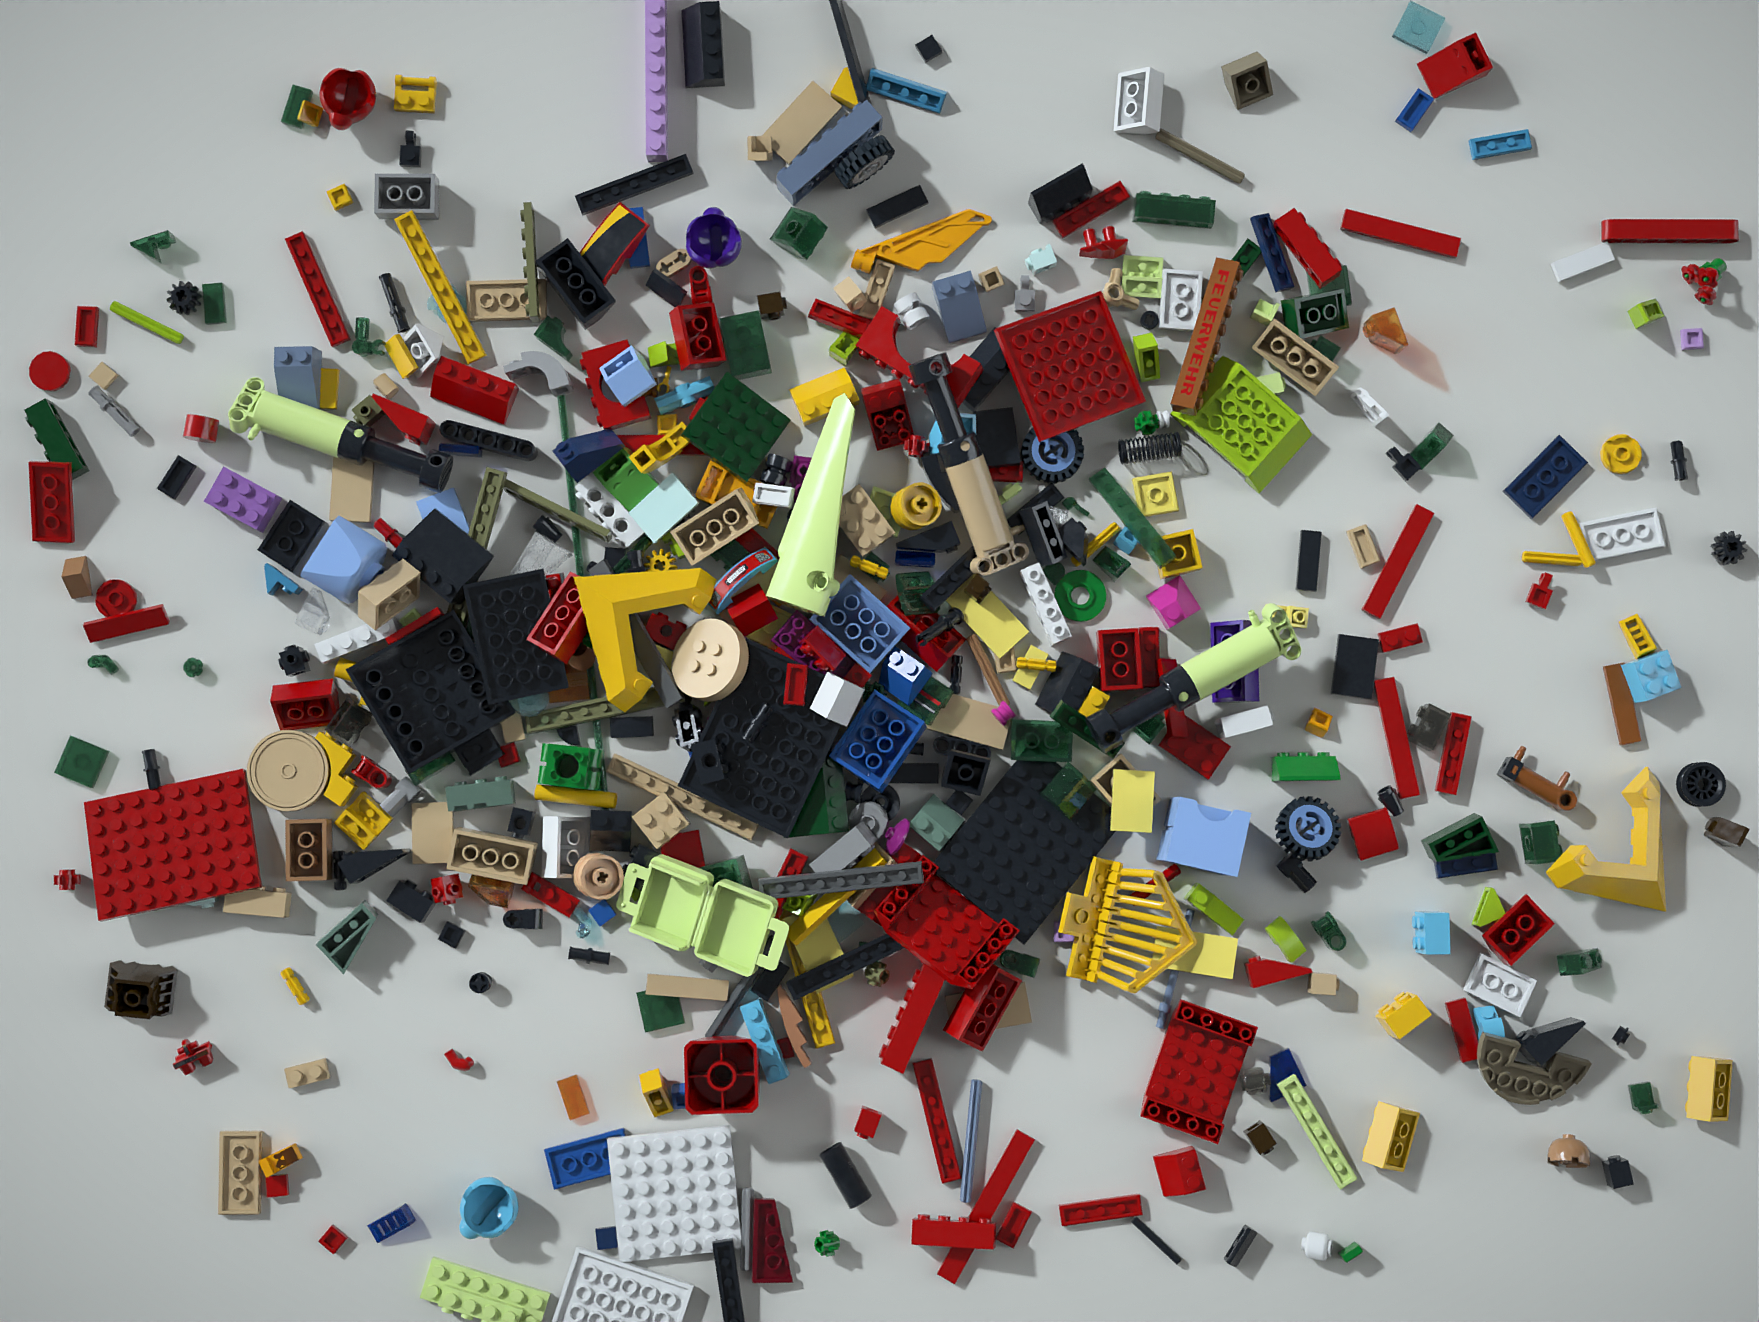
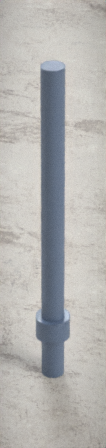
[1156,909,1195,1029]

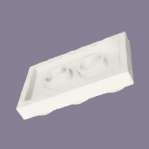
[1159,269,1203,331]
[1463,953,1537,1017]

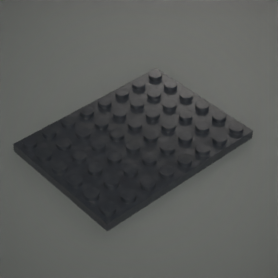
[678,638,842,838]
[932,742,1116,945]

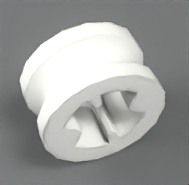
[1156,410,1170,429]

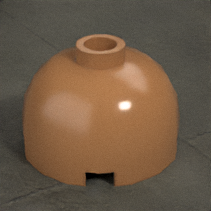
[1547,1134,1590,1168]

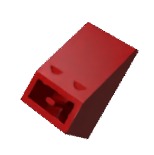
[1417,32,1493,99]
[860,379,914,451]
[799,625,846,672]

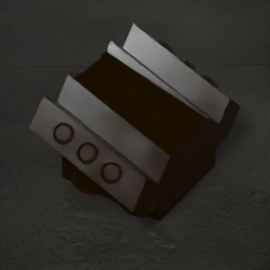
[104,960,178,1020]

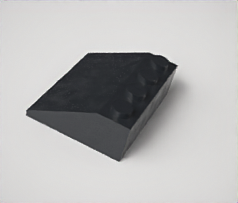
[392,508,494,605]

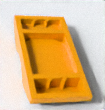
[695,460,777,529]

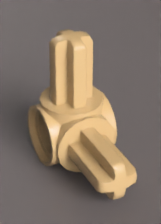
[1102,268,1140,310]

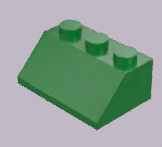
[1271,752,1341,781]

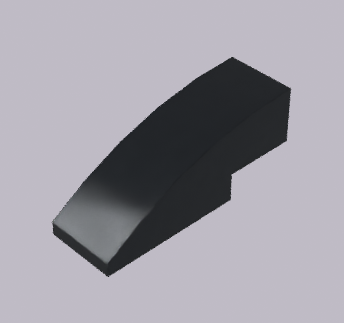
[920,454,959,513]

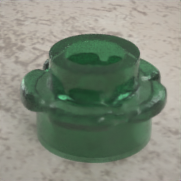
[183,658,203,677]

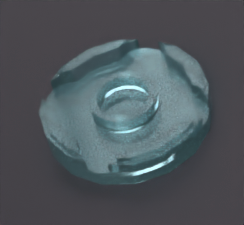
[509,692,549,717]

